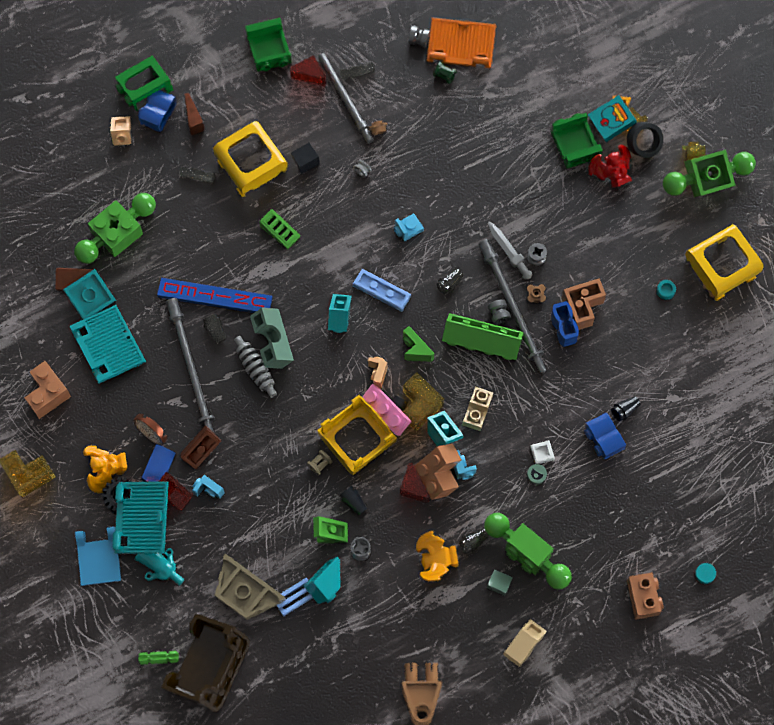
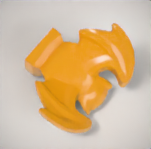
[83,446,127,494]
[416,531,458,582]

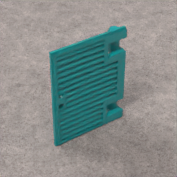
[69,305,146,384]
[112,482,169,554]

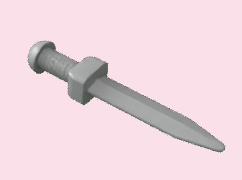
[488,222,532,280]

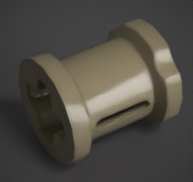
[307,450,333,476]

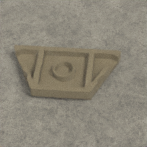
[215,554,286,620]

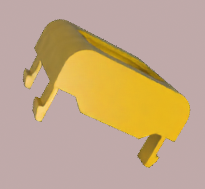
[213,121,288,197]
[685,224,763,301]
[318,395,397,475]

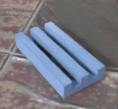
[276,577,313,617]

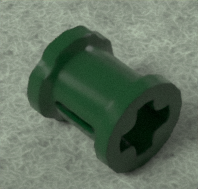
[433,62,457,84]

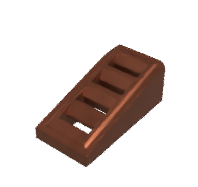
[185,93,205,135]

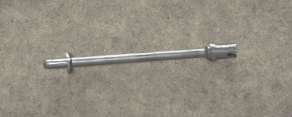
[478,239,546,373]
[166,298,215,432]

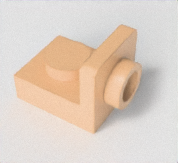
[111,116,131,145]
[368,357,388,389]

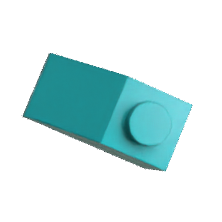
[328,294,352,333]
[427,411,463,446]
[304,557,340,604]

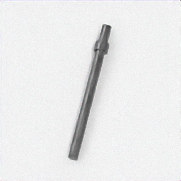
[318,53,374,144]

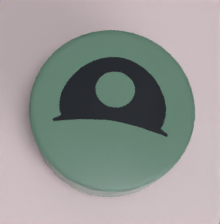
[527,464,547,485]

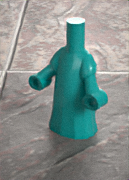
[135,548,184,586]

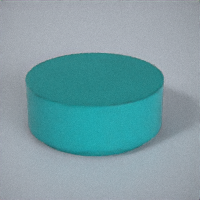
[656,280,676,300]
[695,563,716,584]

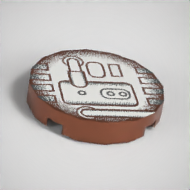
[133,414,167,445]

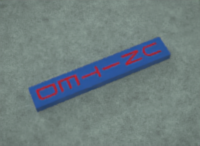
[157,278,273,313]

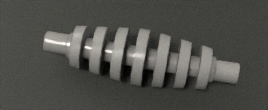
[234,336,277,398]

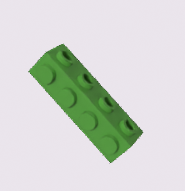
[442,313,523,360]

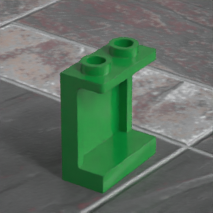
[245,18,292,72]
[551,113,603,169]

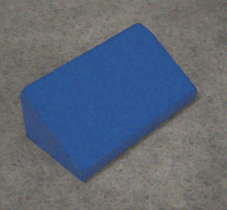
[141,444,176,482]

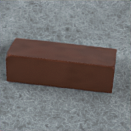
[56,268,92,291]
[181,425,221,469]

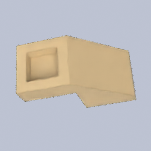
[503,619,547,667]

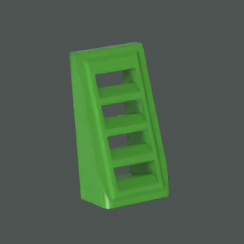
[260,209,300,249]

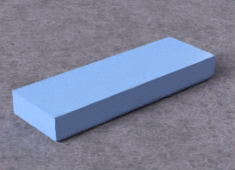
[353,269,411,312]

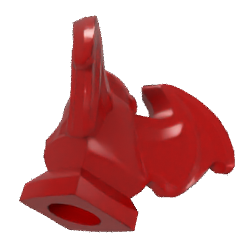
[588,145,632,187]

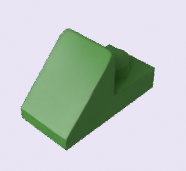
[403,326,434,362]
[314,516,348,543]

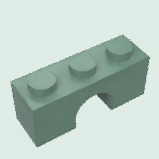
[250,308,294,369]

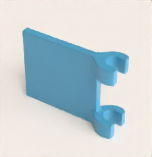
[75,527,121,586]

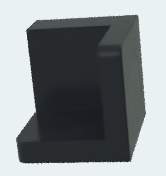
[291,143,319,175]

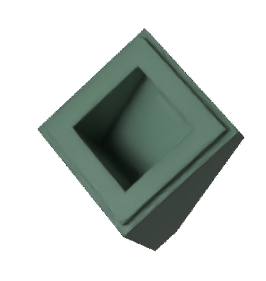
[487,570,513,596]

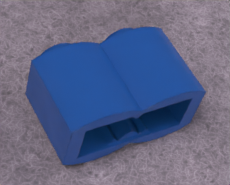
[138,90,177,132]
[551,301,579,347]
[584,413,626,460]

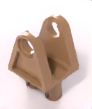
[402,663,442,725]

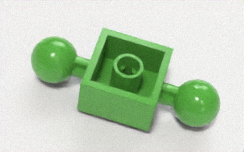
[663,150,756,197]
[74,193,156,264]
[484,513,572,589]

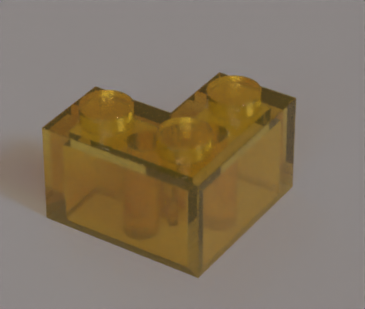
[403,372,444,431]
[0,450,56,498]

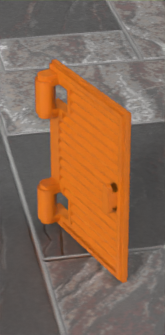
[427,18,496,68]

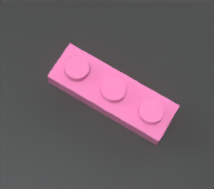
[362,384,411,436]

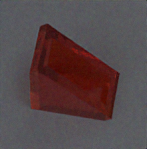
[290,55,327,87]
[400,463,430,503]
[159,472,193,511]

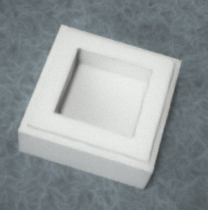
[530,440,555,464]

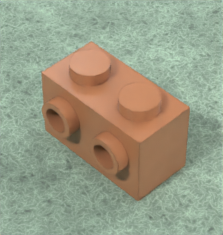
[627,572,663,620]

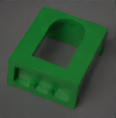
[115,56,173,111]

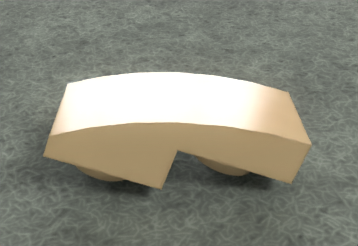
[462,387,494,431]

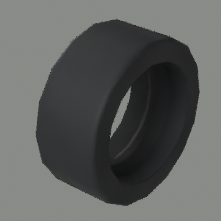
[626,122,664,158]

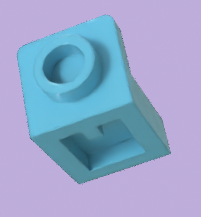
[394,214,424,242]
[453,450,477,480]
[192,475,225,499]

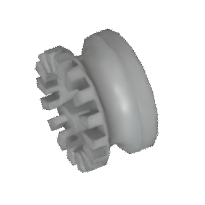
[353,160,372,178]

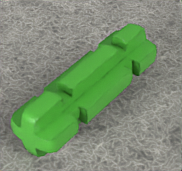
[139,651,179,664]

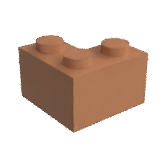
[562,278,606,330]
[24,361,71,419]
[414,443,462,500]

